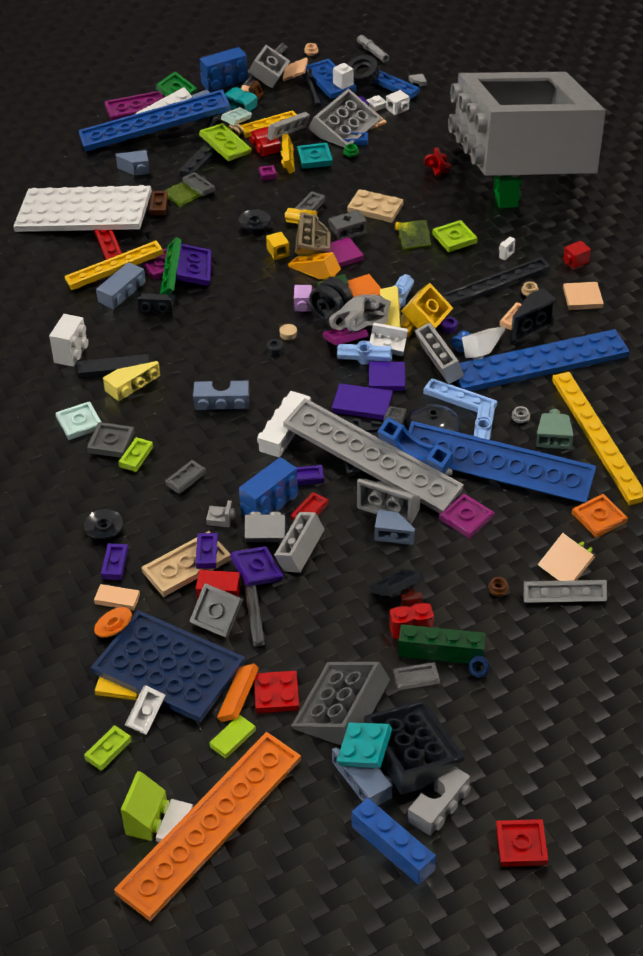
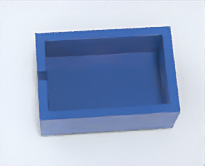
[199,47,248,92]
[239,457,298,517]

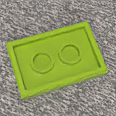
[199,123,252,161]

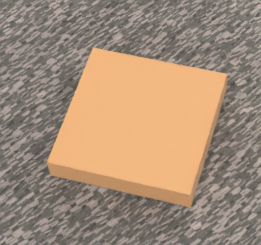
[563,282,604,310]
[538,533,595,581]

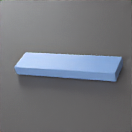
[423,378,497,413]

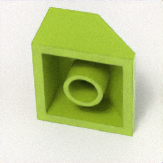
[121,771,169,841]

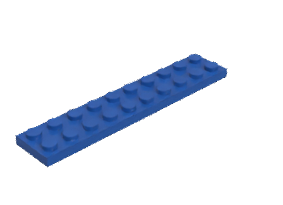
[78,89,231,151]
[456,329,630,392]
[408,421,596,503]

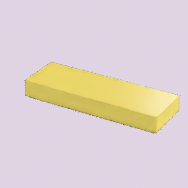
[380,286,402,328]

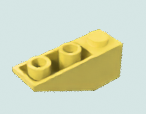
[103,361,160,401]

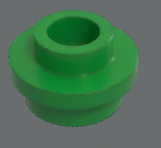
[343,143,359,157]

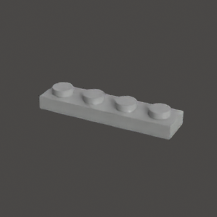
[267,112,310,140]
[523,580,607,602]

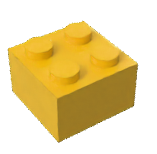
[401,283,453,329]

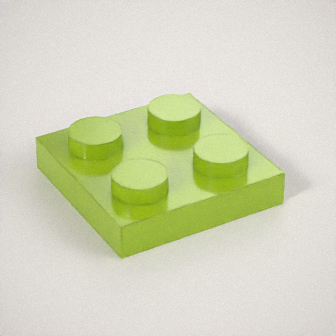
[432,220,477,252]

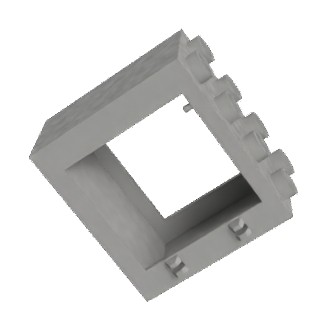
[448,72,606,177]

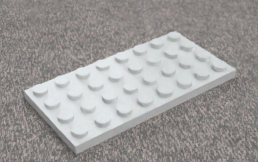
[13,185,152,232]

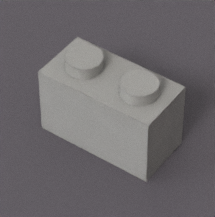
[245,512,286,542]

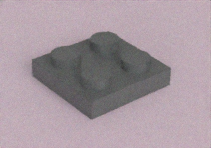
[87,422,135,458]
[189,583,243,638]

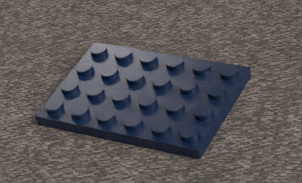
[91,610,245,722]

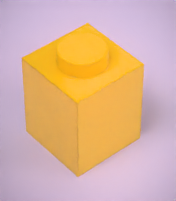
[266,232,290,260]

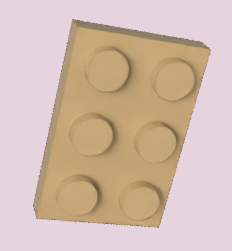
[347,189,403,223]

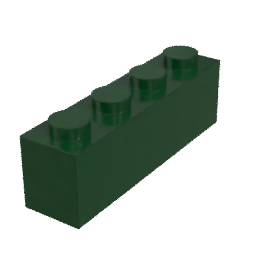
[398,624,486,665]

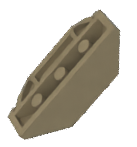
[295,212,331,256]

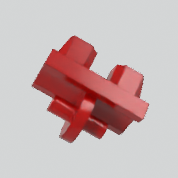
[424,147,451,177]

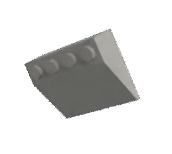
[308,88,382,148]

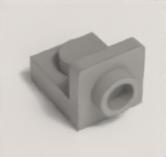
[206,500,236,527]

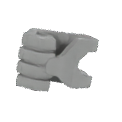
[329,294,391,331]

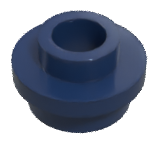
[469,656,490,678]

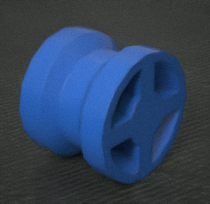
[451,330,471,353]

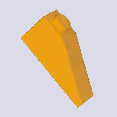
[288,252,341,279]

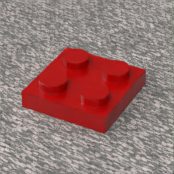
[254,671,299,713]
[496,819,548,867]

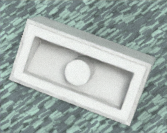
[125,686,165,735]

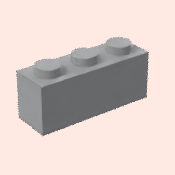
[275,512,325,573]

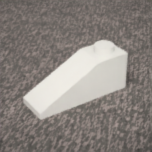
[462,326,505,360]

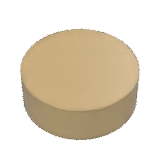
[280,324,297,340]

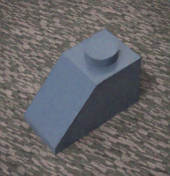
[116,150,150,176]
[375,510,415,545]

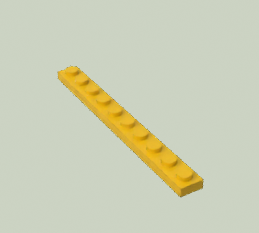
[552,372,643,505]

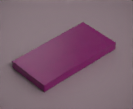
[104,91,164,121]

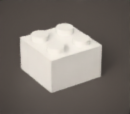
[49,314,88,367]

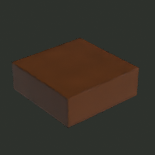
[249,80,263,101]

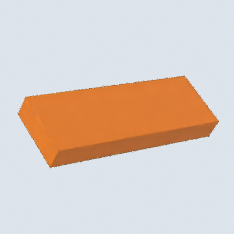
[217,664,259,722]

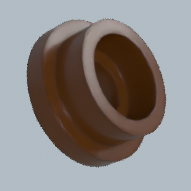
[488,577,509,596]

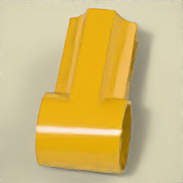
[285,208,317,224]

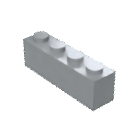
[415,322,464,384]

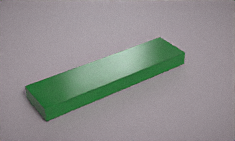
[160,237,181,295]

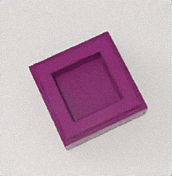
[259,165,277,181]

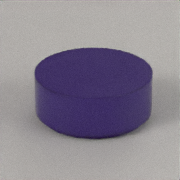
[440,317,458,333]

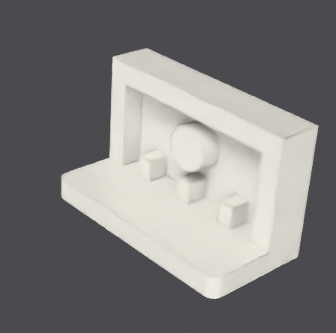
[370,323,408,356]

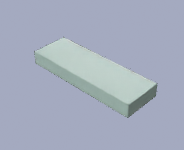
[221,107,252,126]

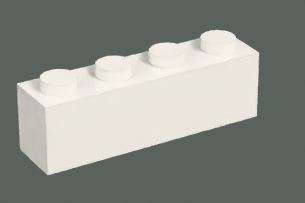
[257,391,311,457]

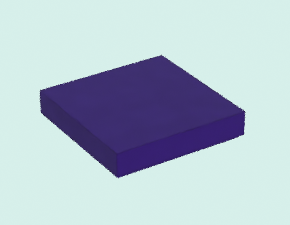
[369,362,405,391]
[230,546,284,587]

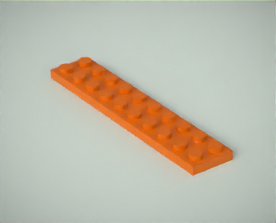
[114,732,301,921]

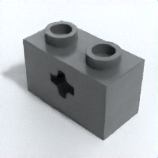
[329,210,367,241]

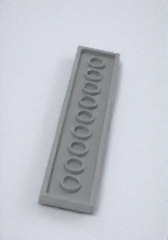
[283,398,464,513]

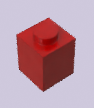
[563,241,591,269]

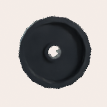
[309,277,353,321]

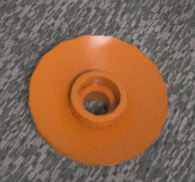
[94,607,132,638]

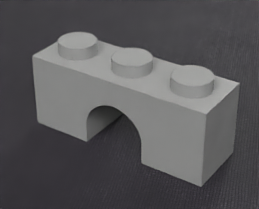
[408,767,471,836]

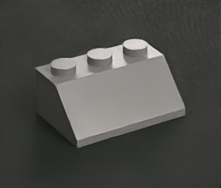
[357,479,420,524]

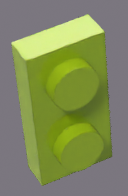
[119,437,153,472]
[84,725,132,771]

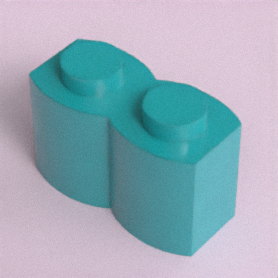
[225,87,257,112]

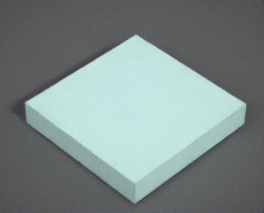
[56,401,101,440]

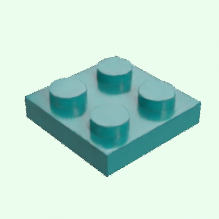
[297,143,333,169]
[337,723,392,768]

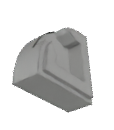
[409,74,427,86]

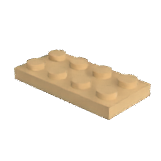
[142,531,231,597]

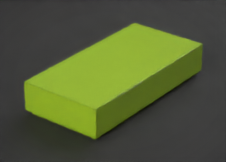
[209,715,256,759]

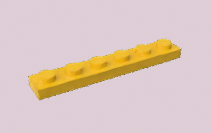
[64,241,164,290]

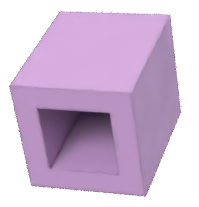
[294,285,312,311]

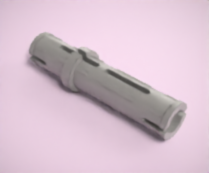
[357,35,390,63]

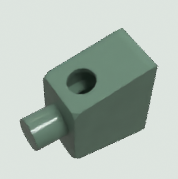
[536,409,573,449]

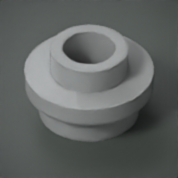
[512,406,530,423]

